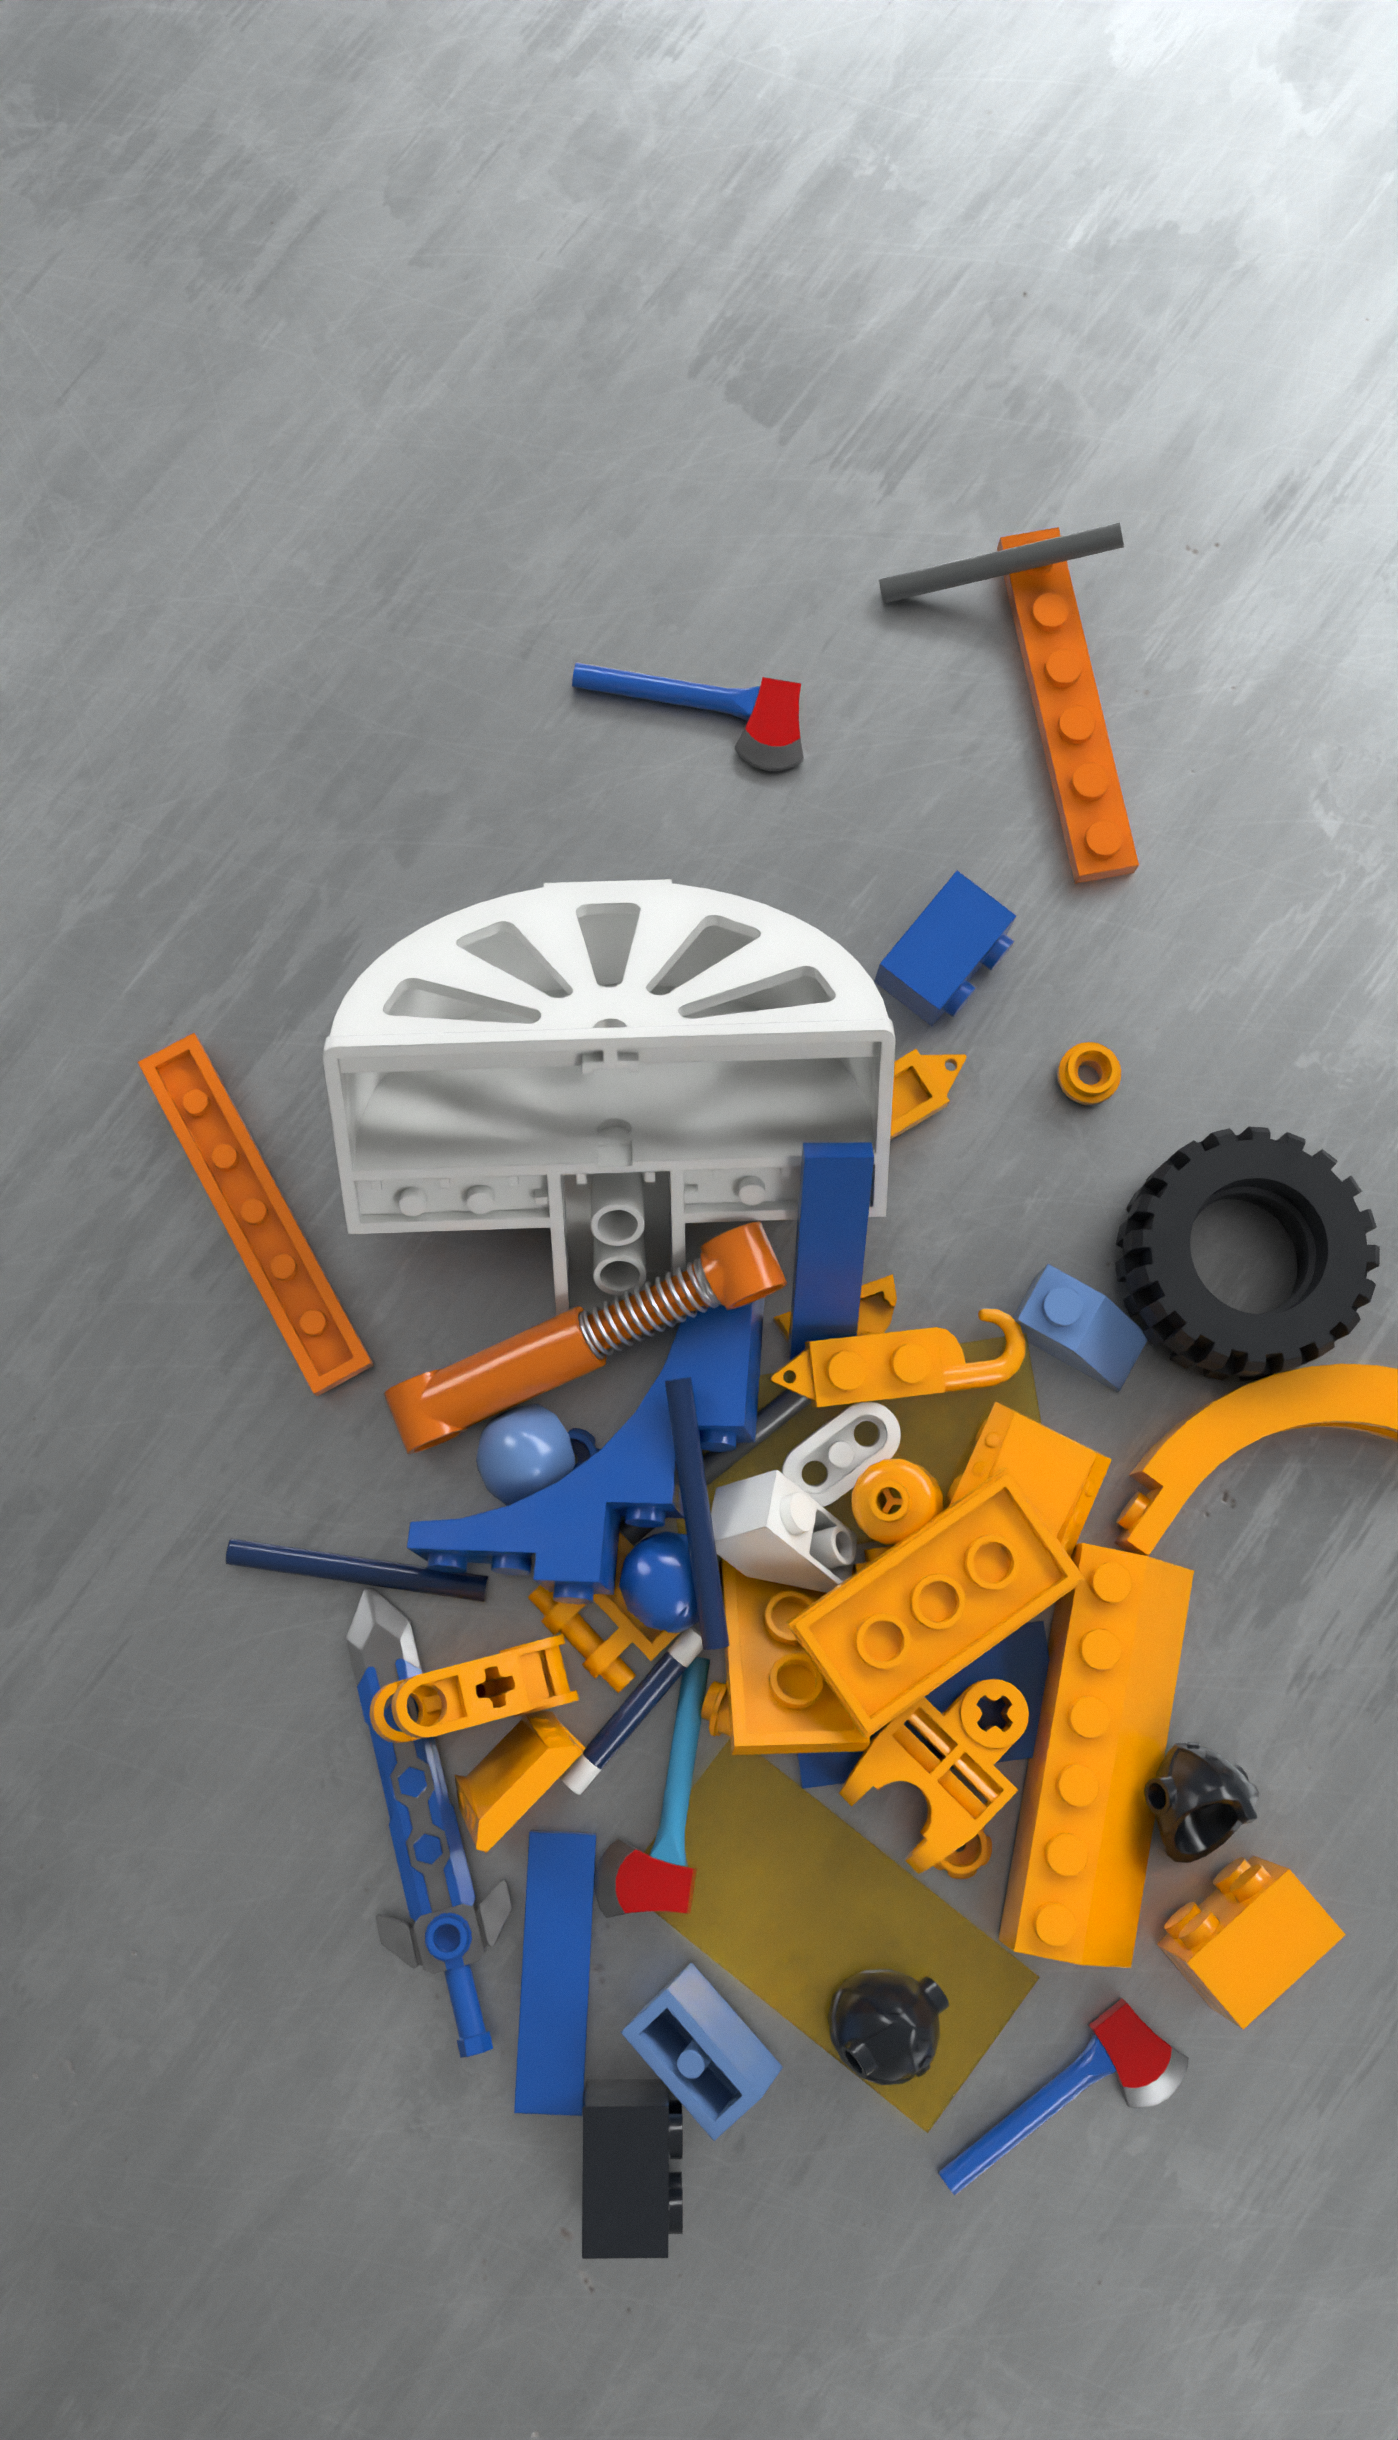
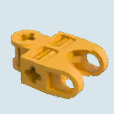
[370,1634,579,1743]
[838,1679,1029,1874]

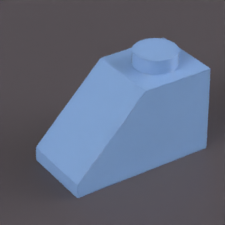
[1013,1264,1147,1392]

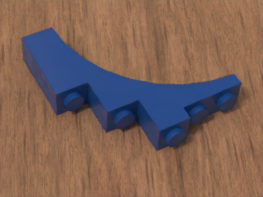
[407,1297,765,1604]

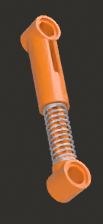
[384,1221,787,1454]

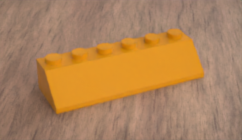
[998,1543,1194,1968]

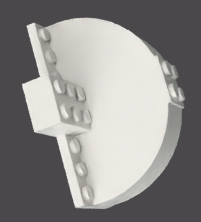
[323,879,896,1323]

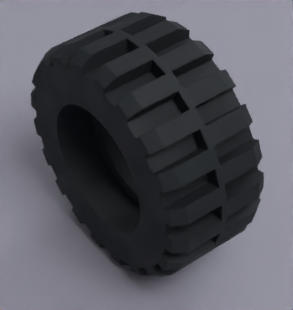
[1115,1126,1380,1381]

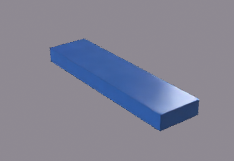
[788,1142,874,1360]
[514,1830,597,2116]

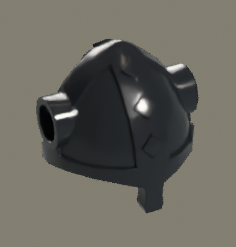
[1144,1742,1259,1863]
[827,1969,949,2085]

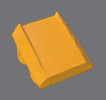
[946,1401,1112,1557]
[454,1710,586,1854]

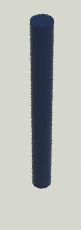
[665,1377,730,1650]
[226,1538,489,1602]

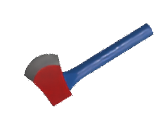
[572,662,804,771]
[938,1998,1189,2196]

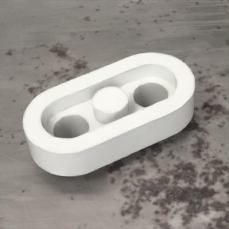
[782,1401,901,1507]

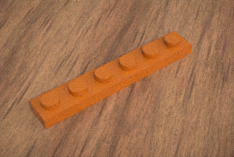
[997,527,1139,884]
[138,1033,374,1397]

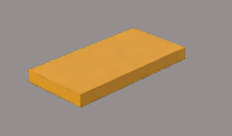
[786,1468,1085,1738]

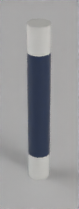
[561,1627,703,1795]

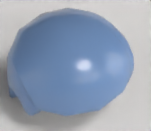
[476,1403,575,1506]

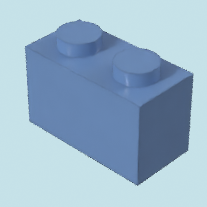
[621,1962,783,2141]

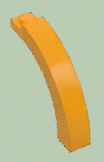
[1114,1364,1398,1556]

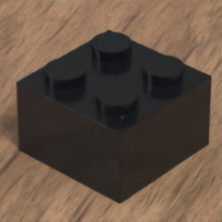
[582,2079,683,2259]

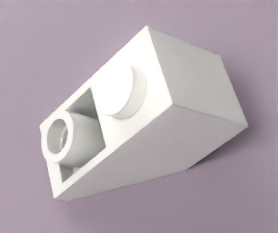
[711,1469,858,1593]

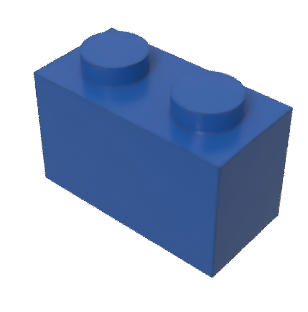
[874,870,1016,1026]

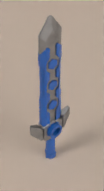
[346,1588,513,2058]

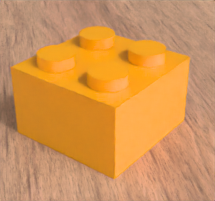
[1157,1855,1346,2030]

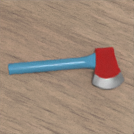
[594,1657,710,1918]

